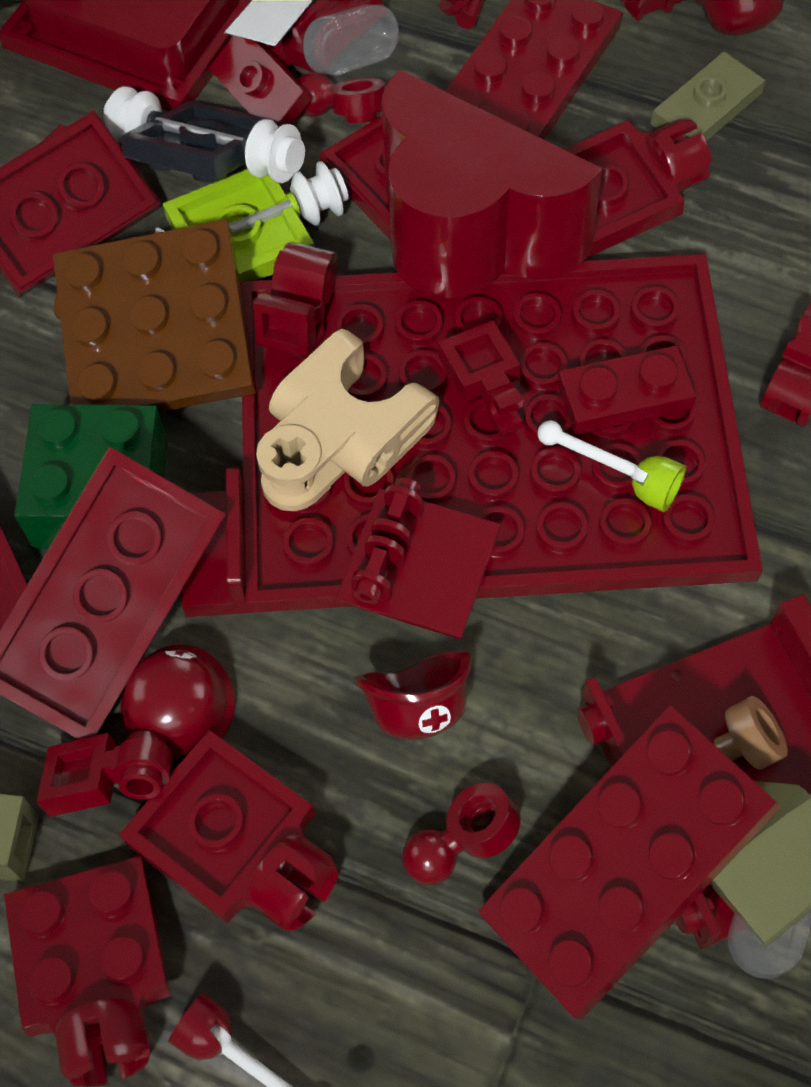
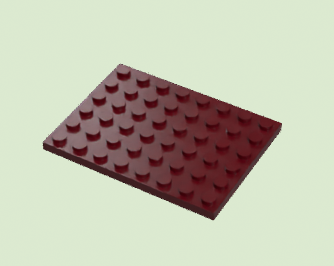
[240,254,763,613]

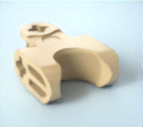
[256,329,439,511]

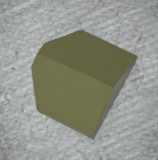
[709,781,811,948]

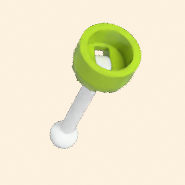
[537,421,686,512]

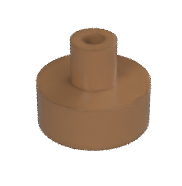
[714,696,788,770]

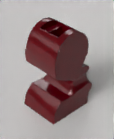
[253,242,338,356]
[760,303,811,428]

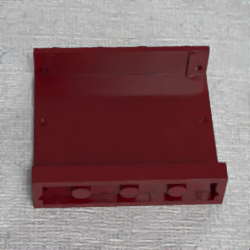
[577,594,811,950]

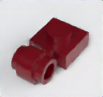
[36,731,172,817]

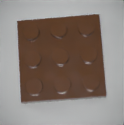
[53,219,257,412]

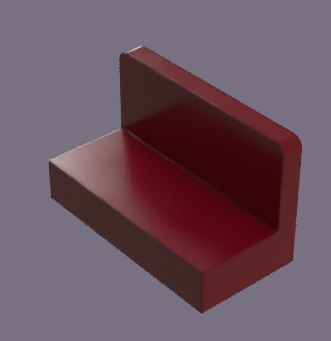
[182,468,248,617]

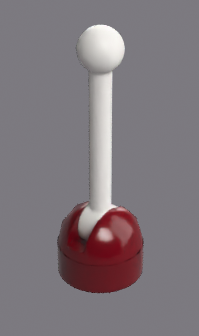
[168,992,293,1087]

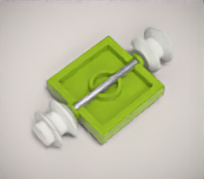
[133,161,348,282]

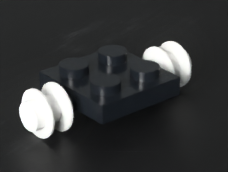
[103,86,305,183]

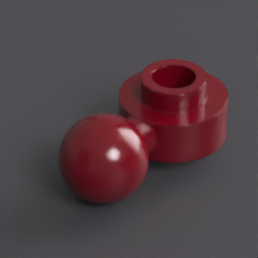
[298,72,385,124]
[402,783,521,885]

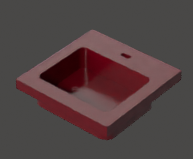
[0,0,252,111]

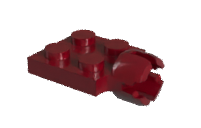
[564,118,712,258]
[119,730,339,931]
[4,856,171,1087]

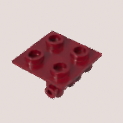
[336,478,501,640]

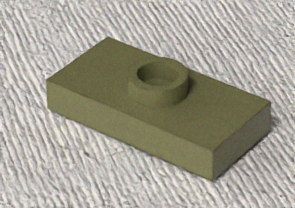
[650,52,766,141]

